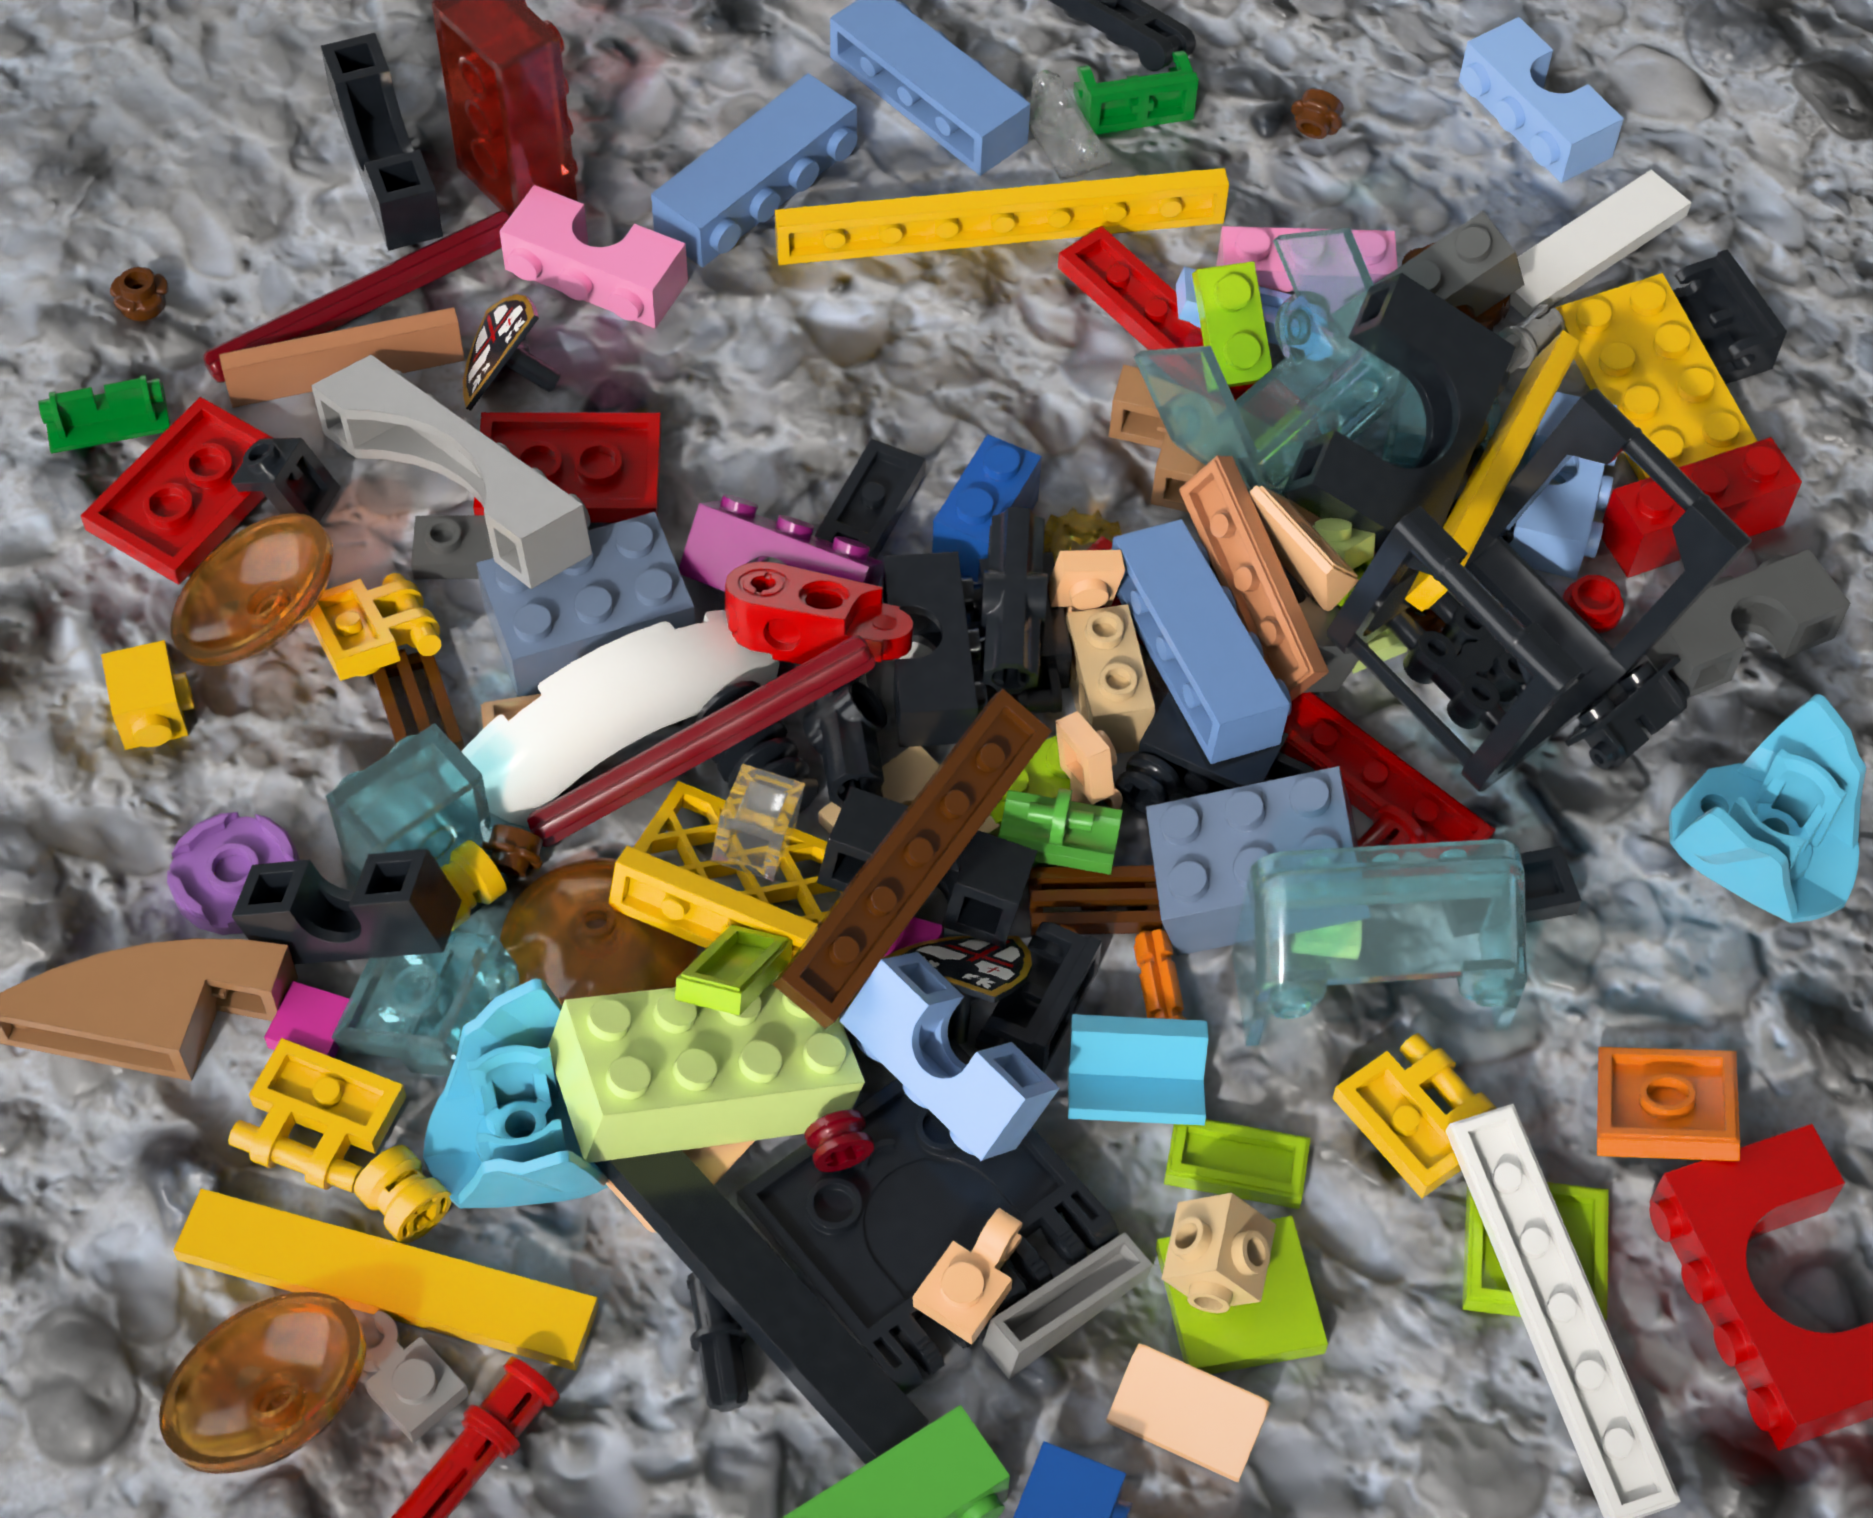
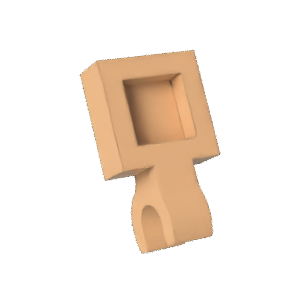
[1047,550,1125,619]
[1055,711,1123,810]
[913,1208,1023,1345]

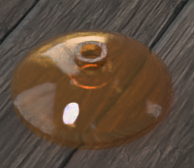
[170,513,334,666]
[499,858,698,1006]
[159,1292,367,1474]

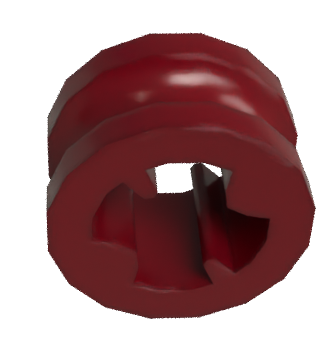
[804,1109,874,1172]

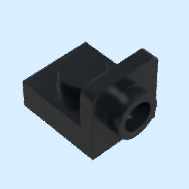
[231,438,341,532]

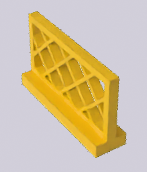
[608,781,863,1008]

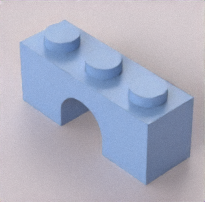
[1459,17,1624,183]
[1509,391,1617,579]
[840,952,1060,1161]

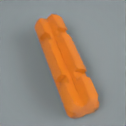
[1134,929,1187,1020]

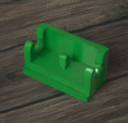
[1073,50,1199,136]

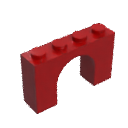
[1649,1124,1873,1451]

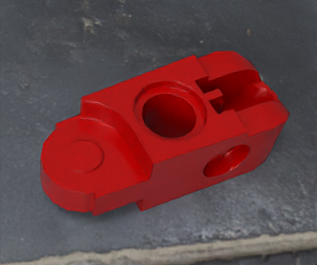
[725,561,913,664]

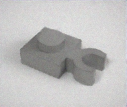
[343,1310,469,1443]

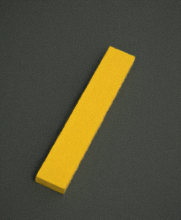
[1405,330,1580,611]
[173,1188,599,1371]

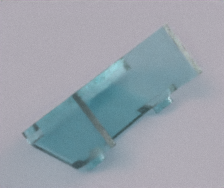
[1134,227,1407,499]
[1232,839,1527,1046]

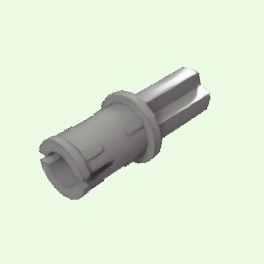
[1498,304,1565,374]

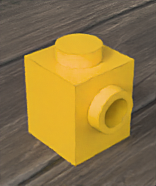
[101,640,195,750]

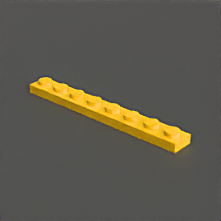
[775,168,1229,265]

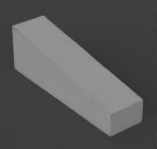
[982,1232,1153,1379]

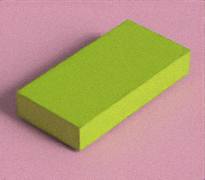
[675,924,793,1016]
[1164,1119,1311,1209]

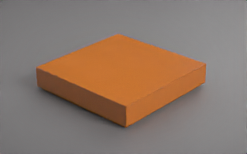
[1597,1047,1740,1161]

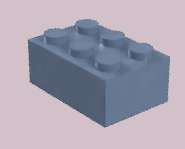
[476,512,695,697]
[1146,766,1371,956]

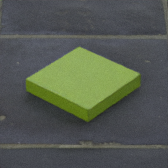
[1462,1182,1609,1321]
[1155,1216,1328,1374]

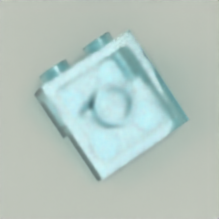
[331,931,519,1077]

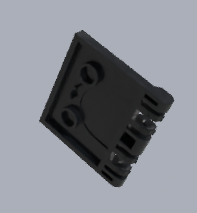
[736,1038,1119,1395]

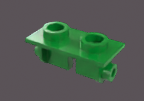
[38,374,170,454]

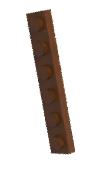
[772,688,1052,1029]

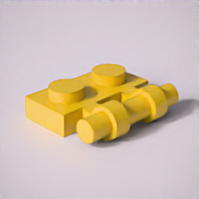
[301,573,441,681]
[1333,1033,1497,1199]
[228,1038,407,1193]

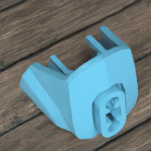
[1669,694,1866,923]
[423,979,608,1209]

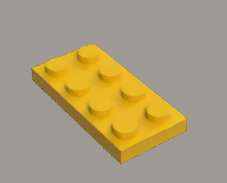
[1555,273,1757,480]

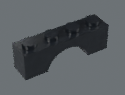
[321,33,443,251]

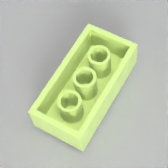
[548,976,865,1163]

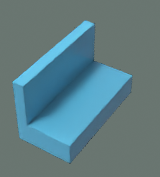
[1068,1014,1208,1126]

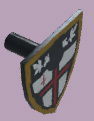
[463,294,561,411]
[882,936,1032,1044]

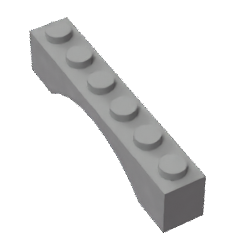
[311,355,592,589]

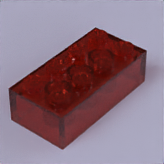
[432,0,578,216]

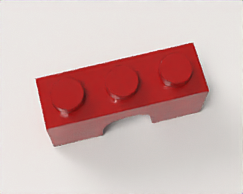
[1601,437,1802,578]

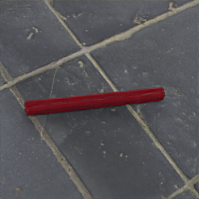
[203,211,510,383]
[527,635,876,847]

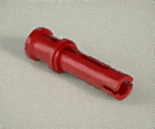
[391,1356,560,1518]

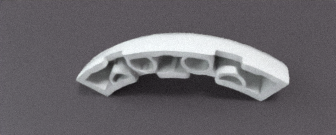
[447,610,779,827]

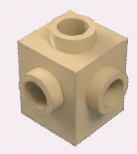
[1162,1193,1276,1313]

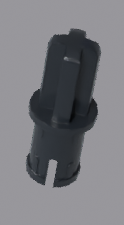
[686,1272,749,1412]

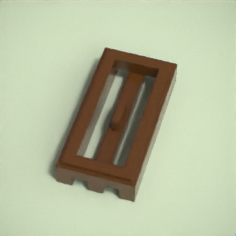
[372,648,465,770]
[1028,865,1163,935]

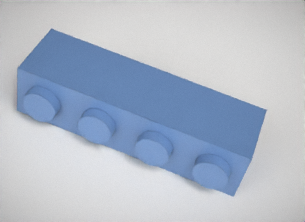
[830,0,1030,176]
[651,73,858,268]
[1111,519,1292,764]

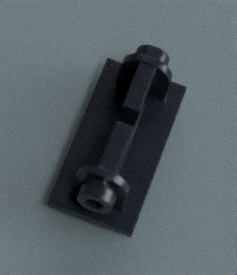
[1565,656,1690,769]

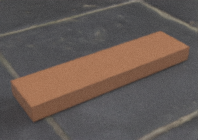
[219,307,465,408]
[1179,455,1329,701]

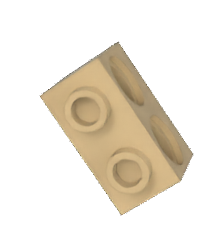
[1066,604,1155,754]

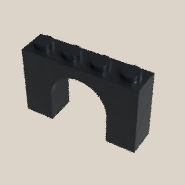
[1282,273,1516,553]

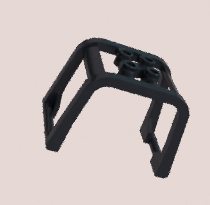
[1327,388,1752,792]

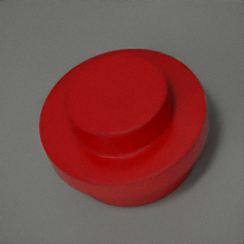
[1563,575,1624,634]

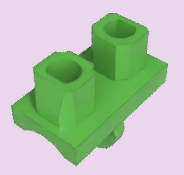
[998,788,1123,875]

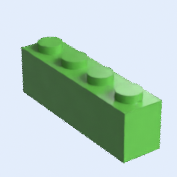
[782,1405,1010,1518]

